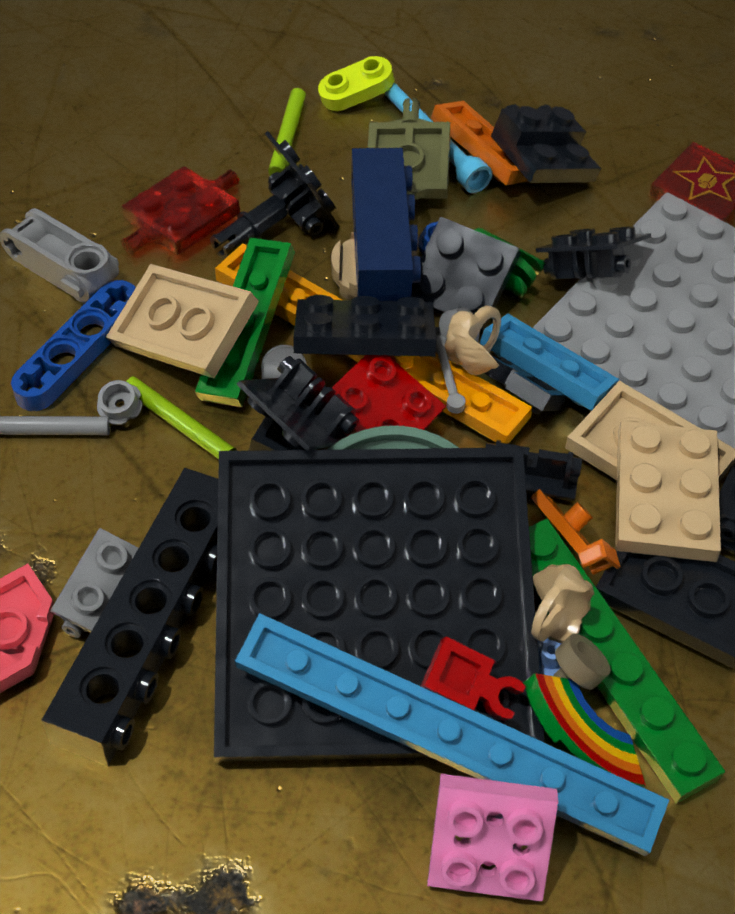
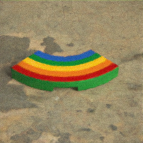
[523,673,646,787]

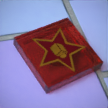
[649,142,735,223]

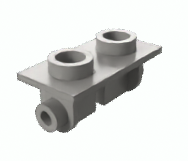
[50,528,138,638]

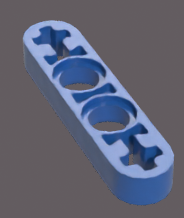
[11,280,136,411]

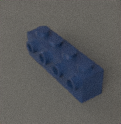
[351,148,421,301]

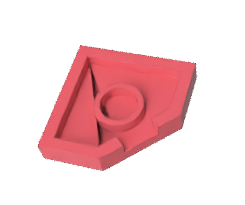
[0,563,54,693]

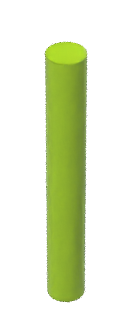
[268,88,306,176]
[126,376,237,459]

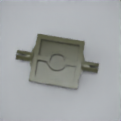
[368,98,451,200]

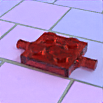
[121,166,241,255]

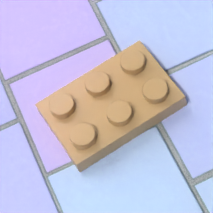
[106,264,259,378]
[565,381,735,482]
[615,420,721,562]

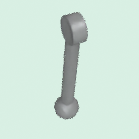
[436,335,466,414]

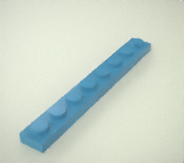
[235,613,669,856]

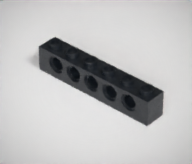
[41,468,218,766]

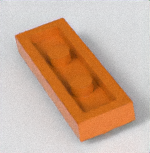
[430,101,528,185]

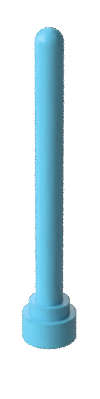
[384,82,493,194]

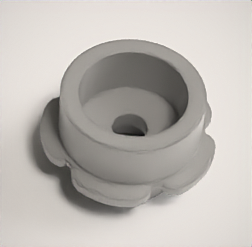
[97,380,143,425]

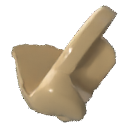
[445,305,501,376]
[531,564,594,643]

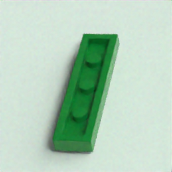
[195,238,295,407]

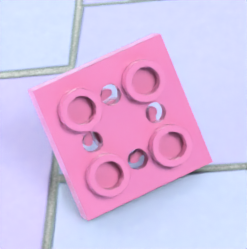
[427,774,558,902]

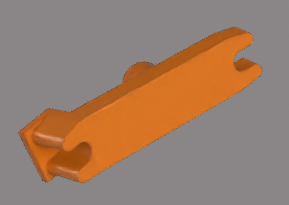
[531,489,621,575]

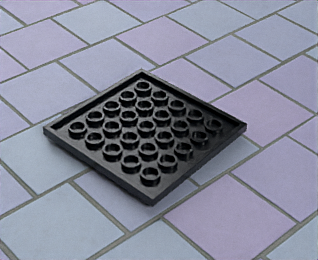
[214,447,545,762]

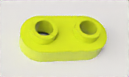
[318,56,394,111]

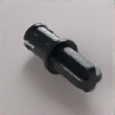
[210,195,288,259]

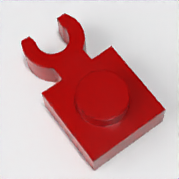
[421,636,526,720]

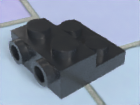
[491,104,601,183]

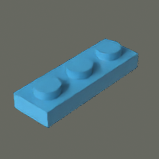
[480,314,620,411]

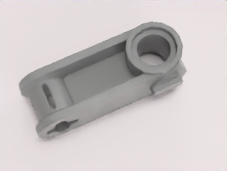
[0,208,119,303]

